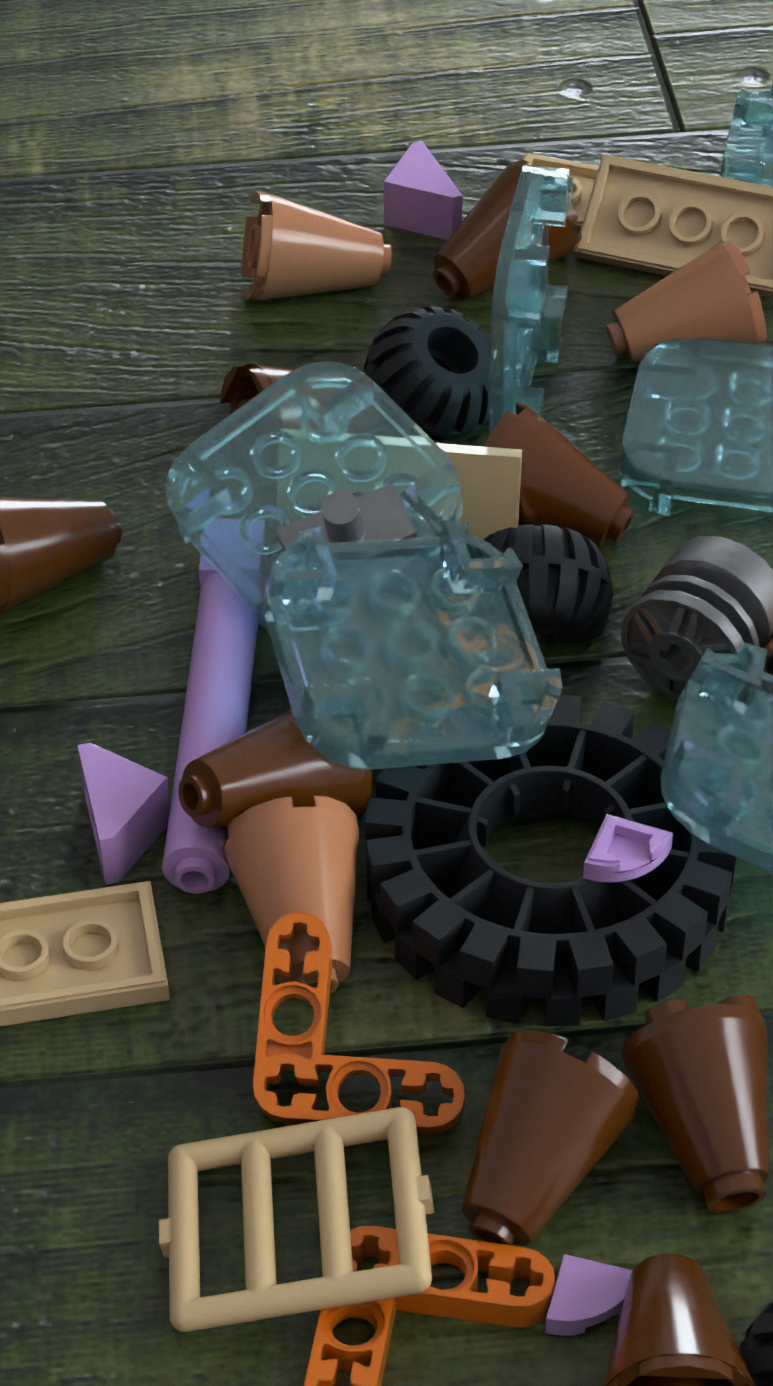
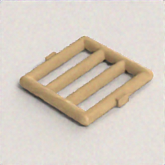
[159,1107,434,1332]

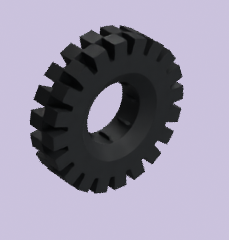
[365,694,738,1027]

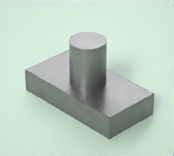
[276,483,419,592]

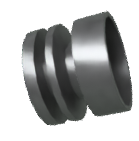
[621,536,773,706]

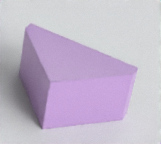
[384,141,463,240]
[77,743,170,885]

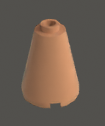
[241,191,392,301]
[606,240,767,363]
[224,796,359,994]

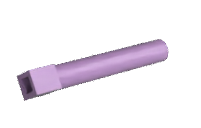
[162,521,269,894]

